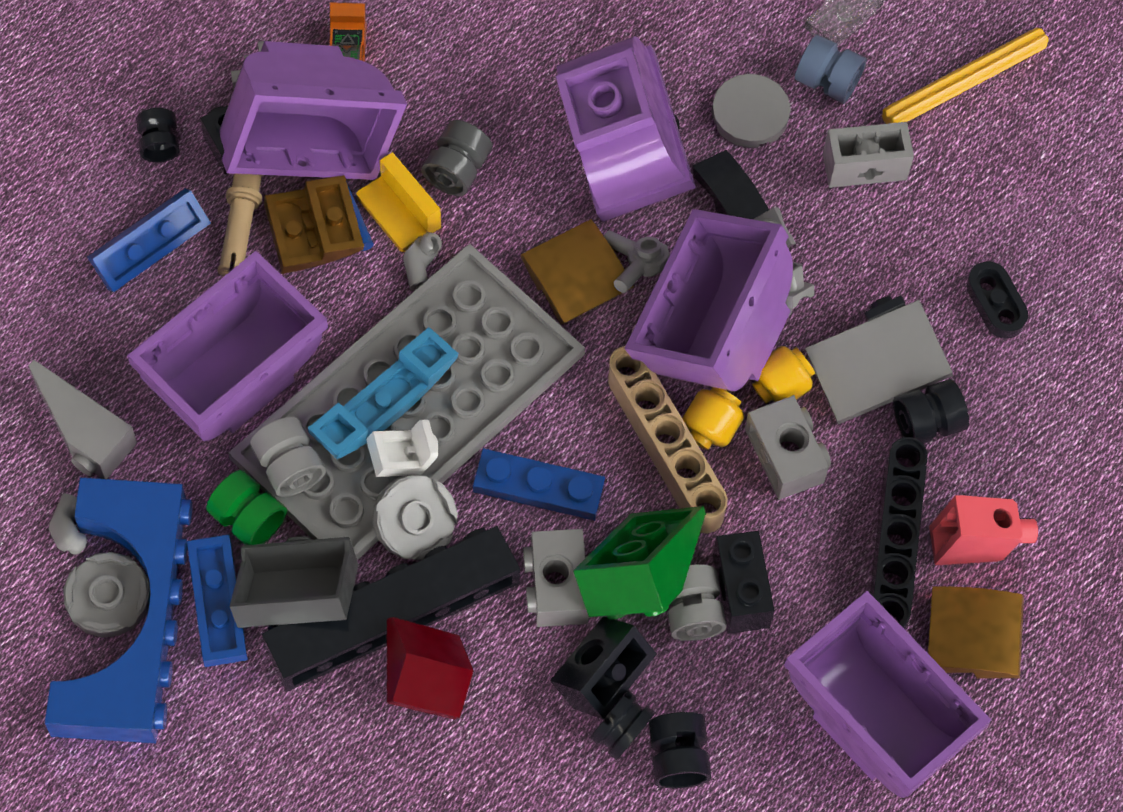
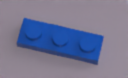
[87,188,211,292]
[473,448,605,521]
[187,535,248,667]

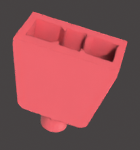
[929,495,1038,565]

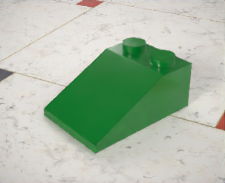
[573,506,706,619]

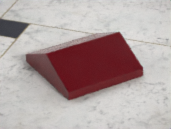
[387,617,474,720]

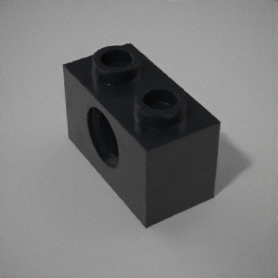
[712,531,775,634]
[550,616,657,720]

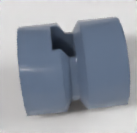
[794,34,867,104]

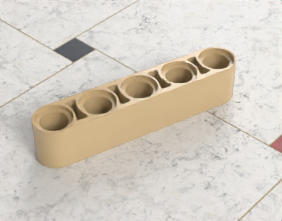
[608,346,728,534]

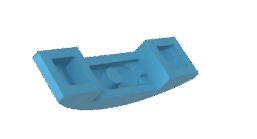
[308,327,459,459]

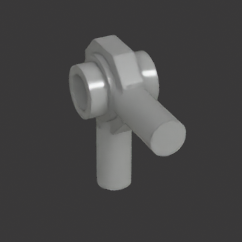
[604,230,670,293]

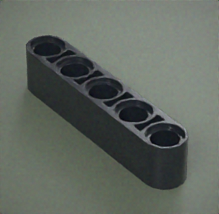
[870,437,928,629]

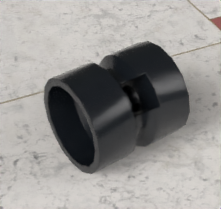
[893,379,969,444]
[648,712,711,789]

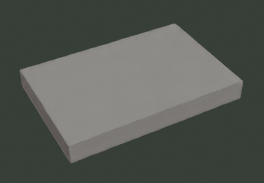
[805,300,953,425]

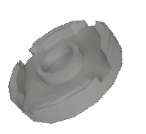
[711,74,791,148]
[373,475,458,560]
[63,552,150,638]

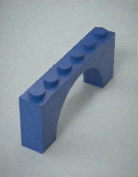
[45,478,193,744]

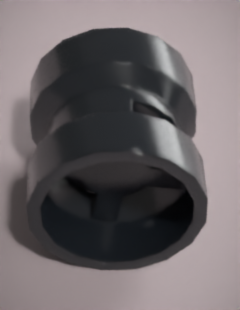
[136,108,180,163]

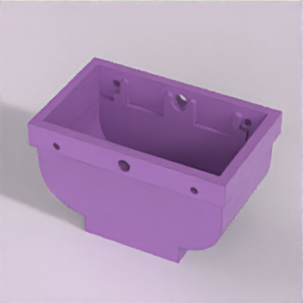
[556,36,696,222]
[220,41,407,180]
[624,209,793,391]
[127,251,328,441]
[784,591,991,798]

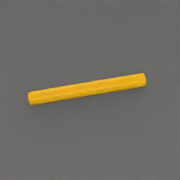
[881,28,1049,124]

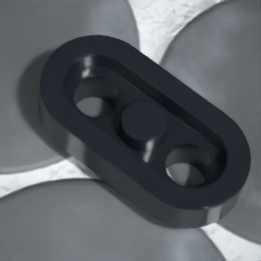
[966,261,1028,339]

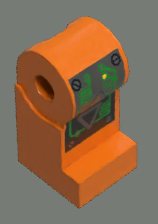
[330,2,367,62]

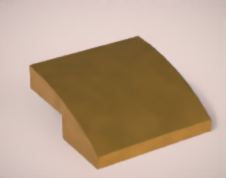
[264,175,364,274]
[520,219,634,325]
[928,586,1024,679]

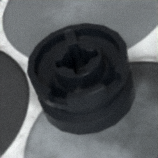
[589,690,656,760]

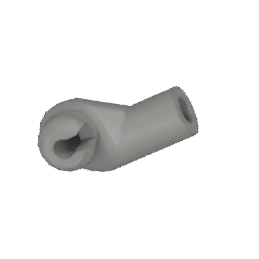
[403,232,442,291]
[49,493,87,555]

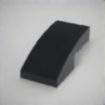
[692,150,769,219]

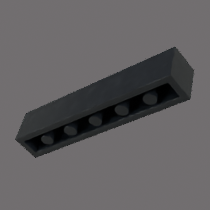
[262,526,520,692]

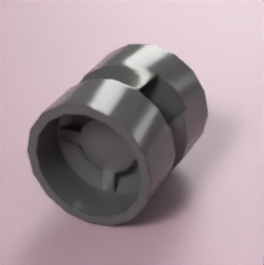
[421,120,493,196]

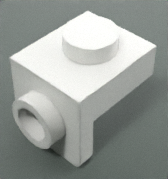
[366,419,438,477]

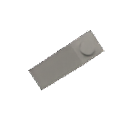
[28,359,137,479]

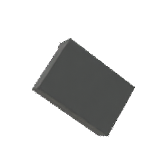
[229,536,359,628]

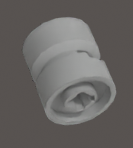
[250,417,326,497]
[668,564,727,641]

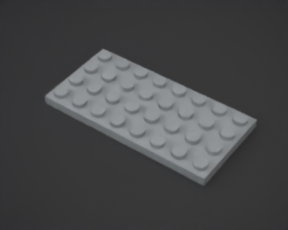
[228,243,585,560]

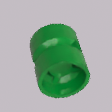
[206,470,288,545]

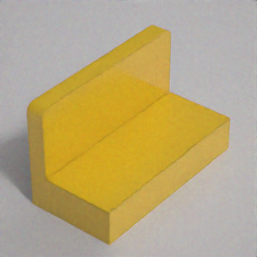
[356,152,441,252]

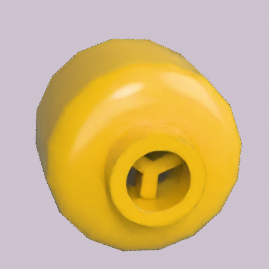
[752,346,815,404]
[682,387,744,450]

